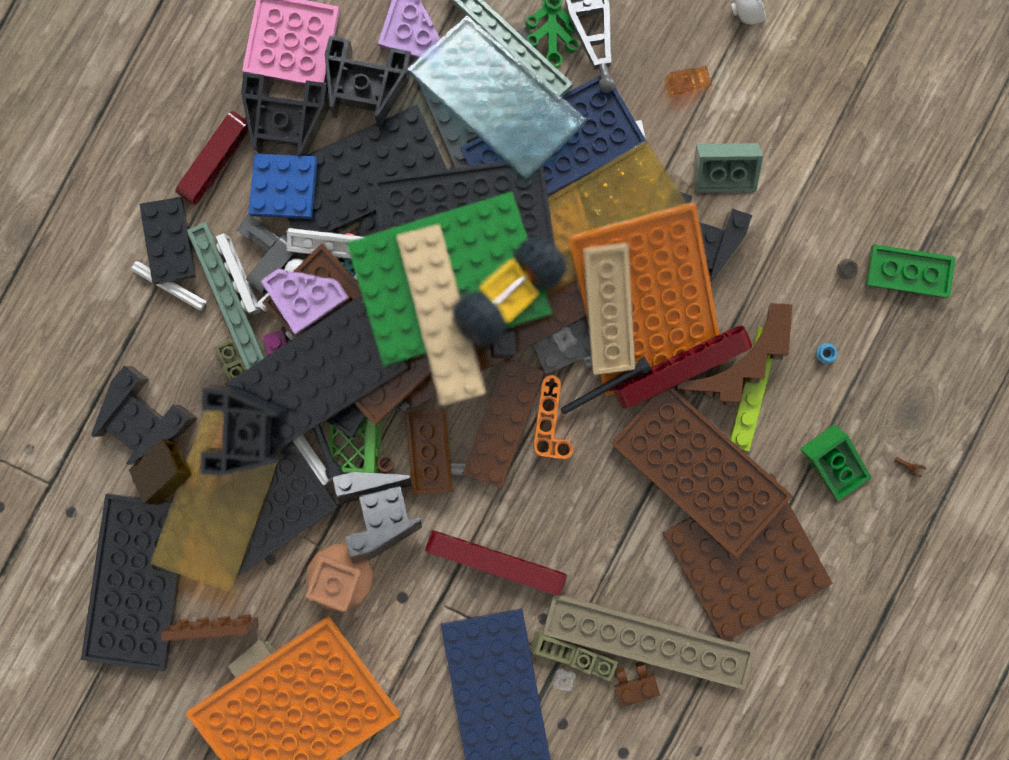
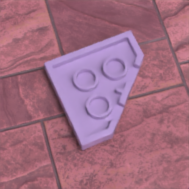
[378,0,443,65]
[261,269,350,334]

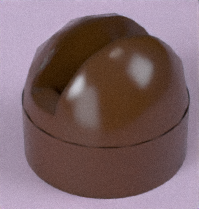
[377,455,395,473]

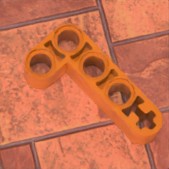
[533,375,573,459]

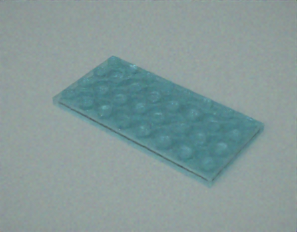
[407,15,586,179]

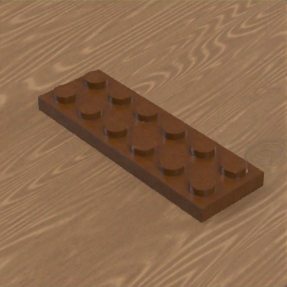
[463,359,544,488]

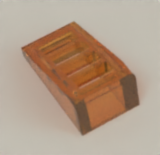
[665,66,712,97]

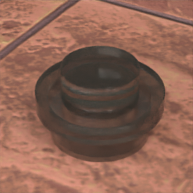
[837,259,858,280]

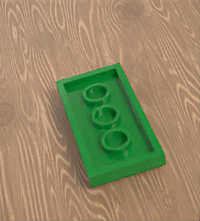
[865,244,956,299]

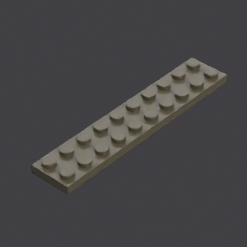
[543,594,756,690]

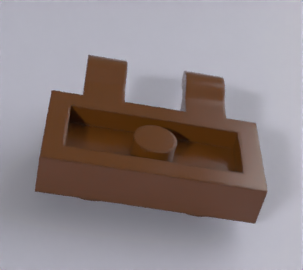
[614,662,660,708]

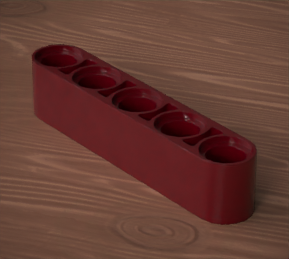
[175,111,249,205]

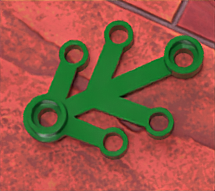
[525,0,578,69]

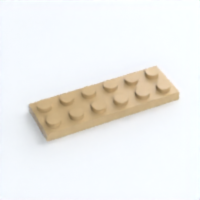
[583,243,635,375]

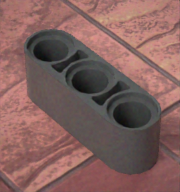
[246,235,300,294]

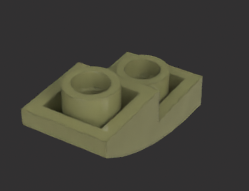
[214,338,246,381]
[571,646,619,682]

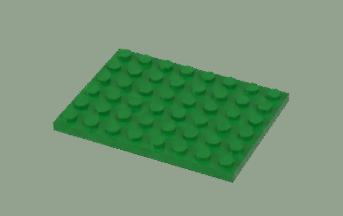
[346,192,552,366]

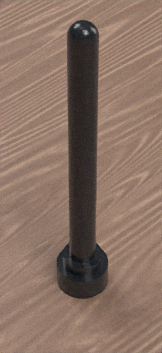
[561,356,653,414]
[313,425,343,478]

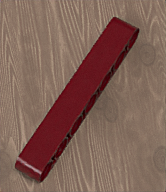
[613,326,752,408]
[425,530,567,595]

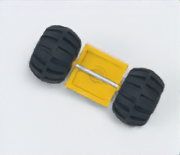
[451,236,567,346]

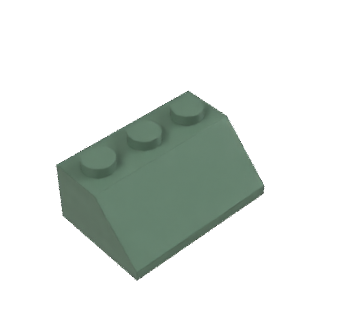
[694,143,763,193]

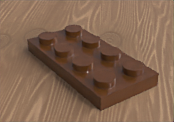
[405,408,453,495]
[161,614,258,641]

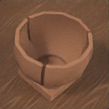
[305,544,373,612]

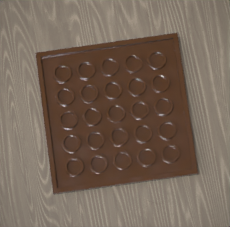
[663,473,833,641]

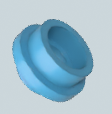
[816,343,837,364]

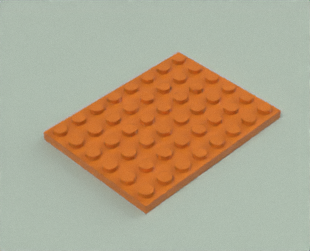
[568,202,725,396]
[186,615,400,760]

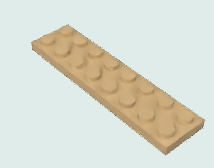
[397,224,485,405]

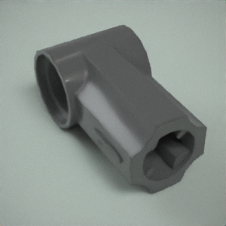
[236,214,279,251]

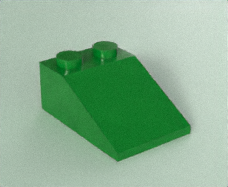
[800,424,872,502]

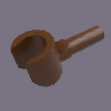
[894,457,926,477]

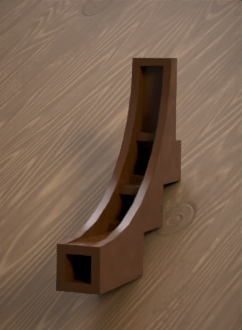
[678,303,792,407]

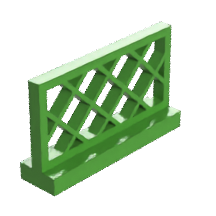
[329,417,381,473]

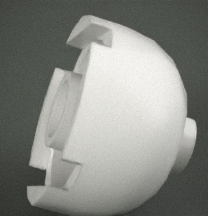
[731,0,766,25]

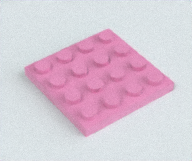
[242,0,340,85]

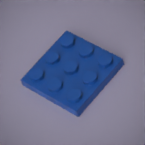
[248,154,318,219]

